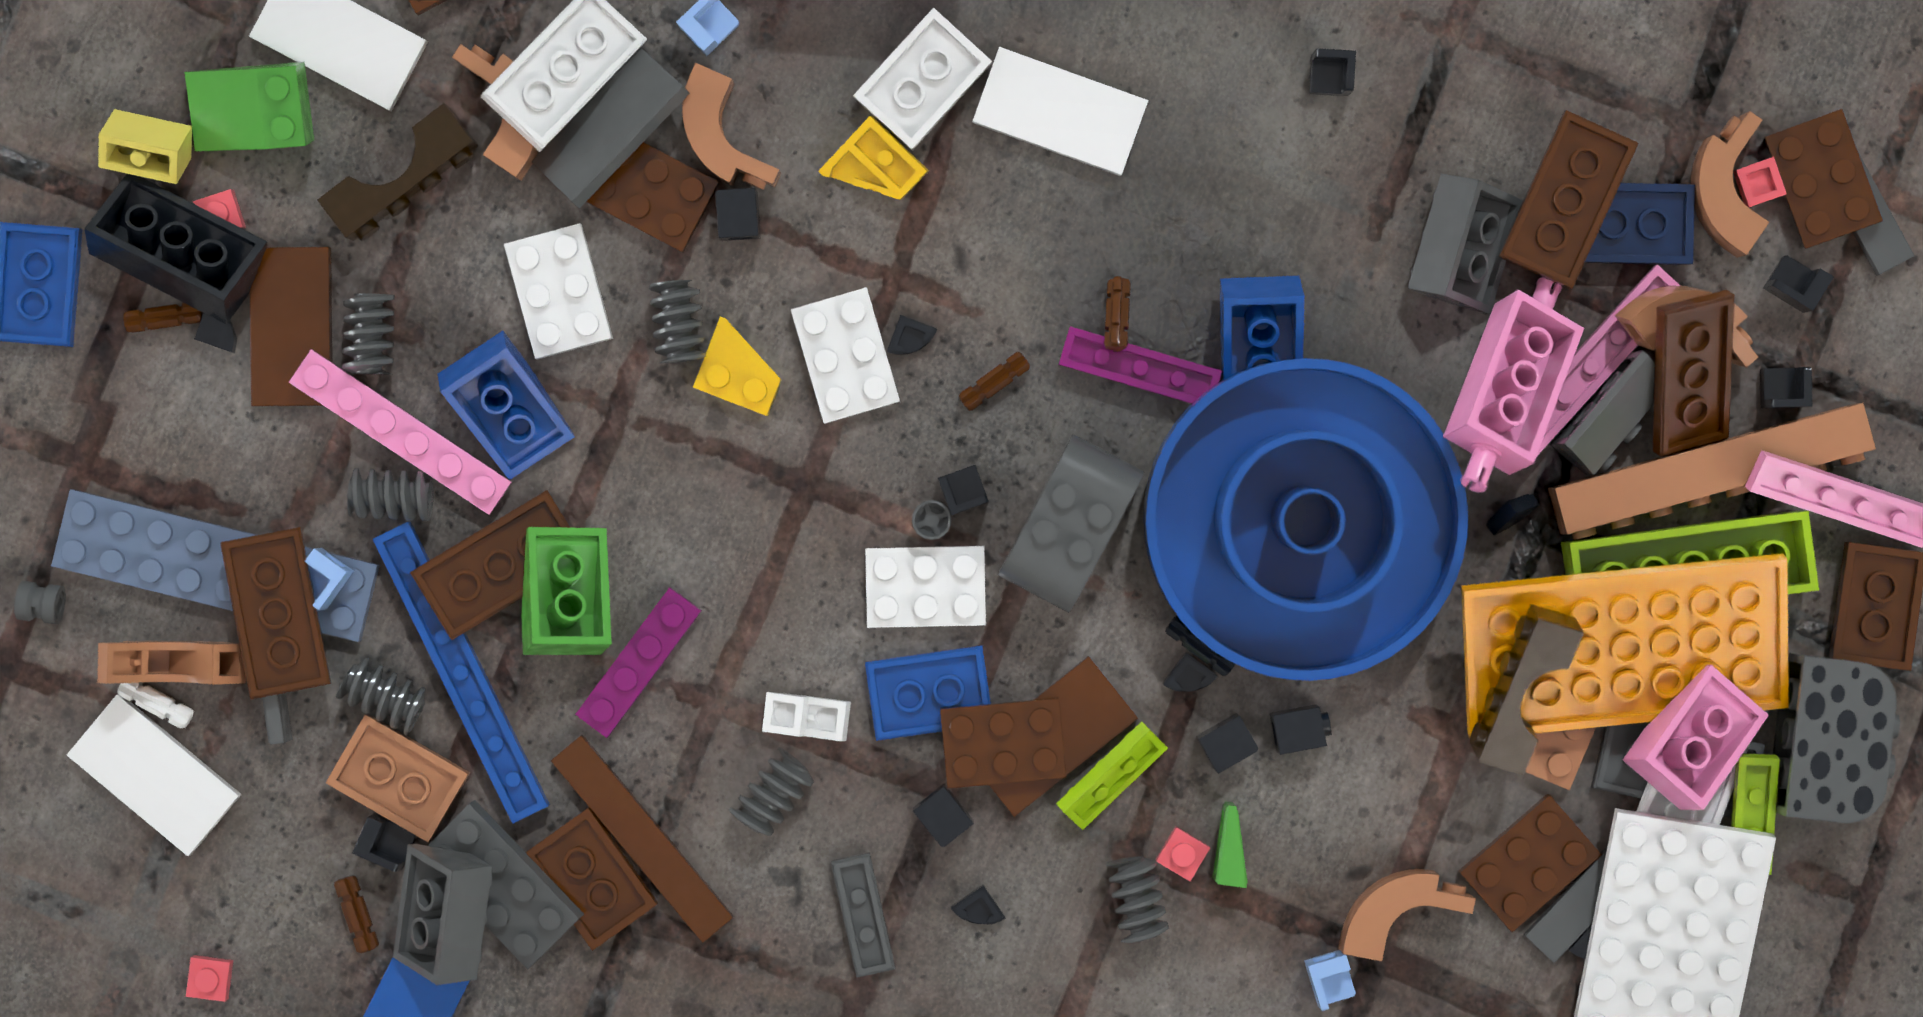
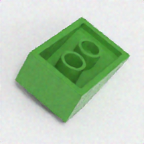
[184,62,314,151]
[521,527,612,655]

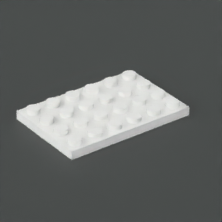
[1574,808,1776,1017]

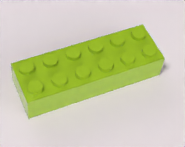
[1561,510,1819,594]

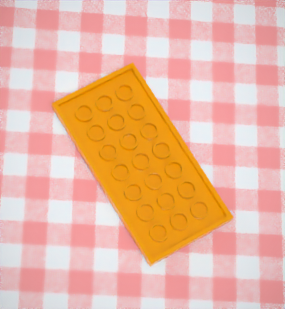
[1461,554,1789,738]

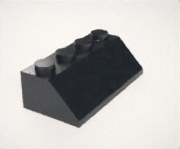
[84,174,267,325]

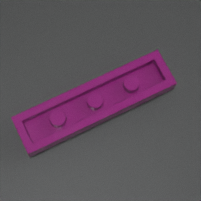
[1058,326,1222,404]
[575,587,702,738]

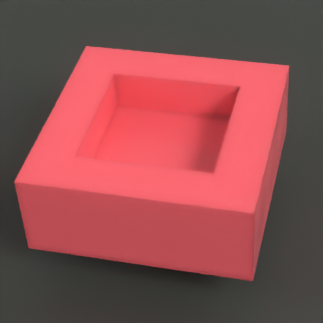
[1733,157,1787,207]
[193,189,246,229]
[1155,826,1210,881]
[186,955,233,1002]

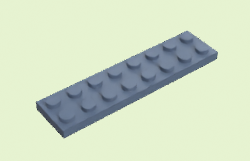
[51,489,380,642]

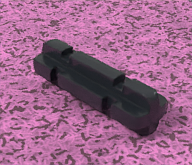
[1165,616,1235,676]

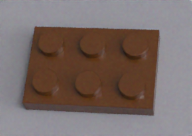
[1764,109,1883,249]
[586,142,720,253]
[1829,542,1923,671]
[940,697,1066,789]
[1458,794,1602,932]
[526,807,658,951]

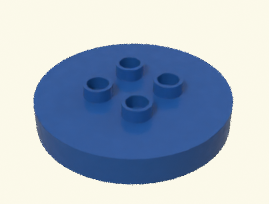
[1143,358,1468,681]

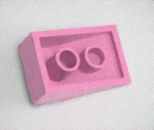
[1623,665,1769,810]

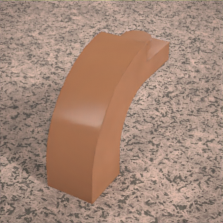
[452,45,538,181]
[682,63,781,190]
[1691,111,1769,258]
[1615,286,1758,368]
[97,641,246,685]
[1339,869,1476,961]

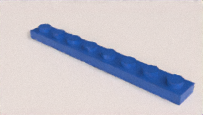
[373,521,550,824]

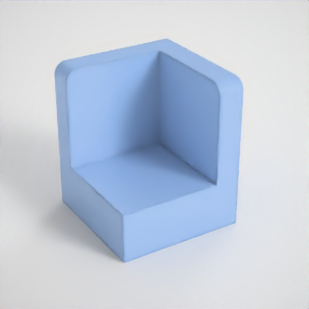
[676,0,739,56]
[305,548,354,611]
[1304,950,1356,1011]

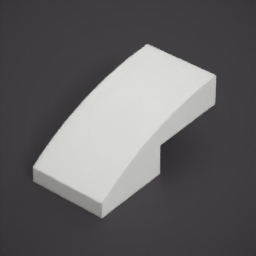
[762,692,851,741]

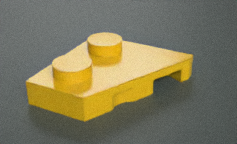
[818,116,929,200]
[693,316,782,416]

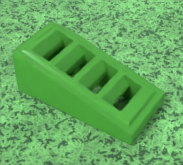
[1212,801,1247,888]

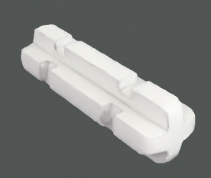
[117,682,194,728]

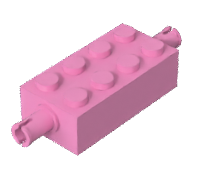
[1443,277,1584,492]

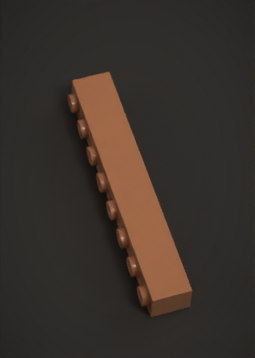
[1548,403,1876,540]

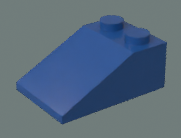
[1220,276,1304,381]
[437,331,575,480]

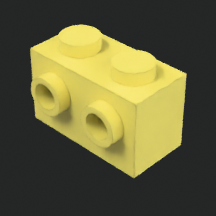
[98,109,192,184]

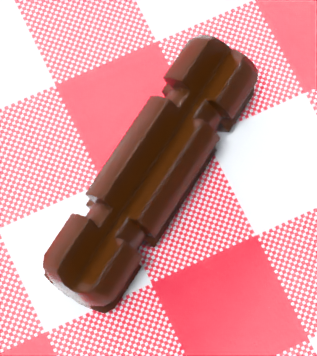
[1104,276,1131,352]
[123,303,203,333]
[959,352,1030,411]
[334,875,379,953]

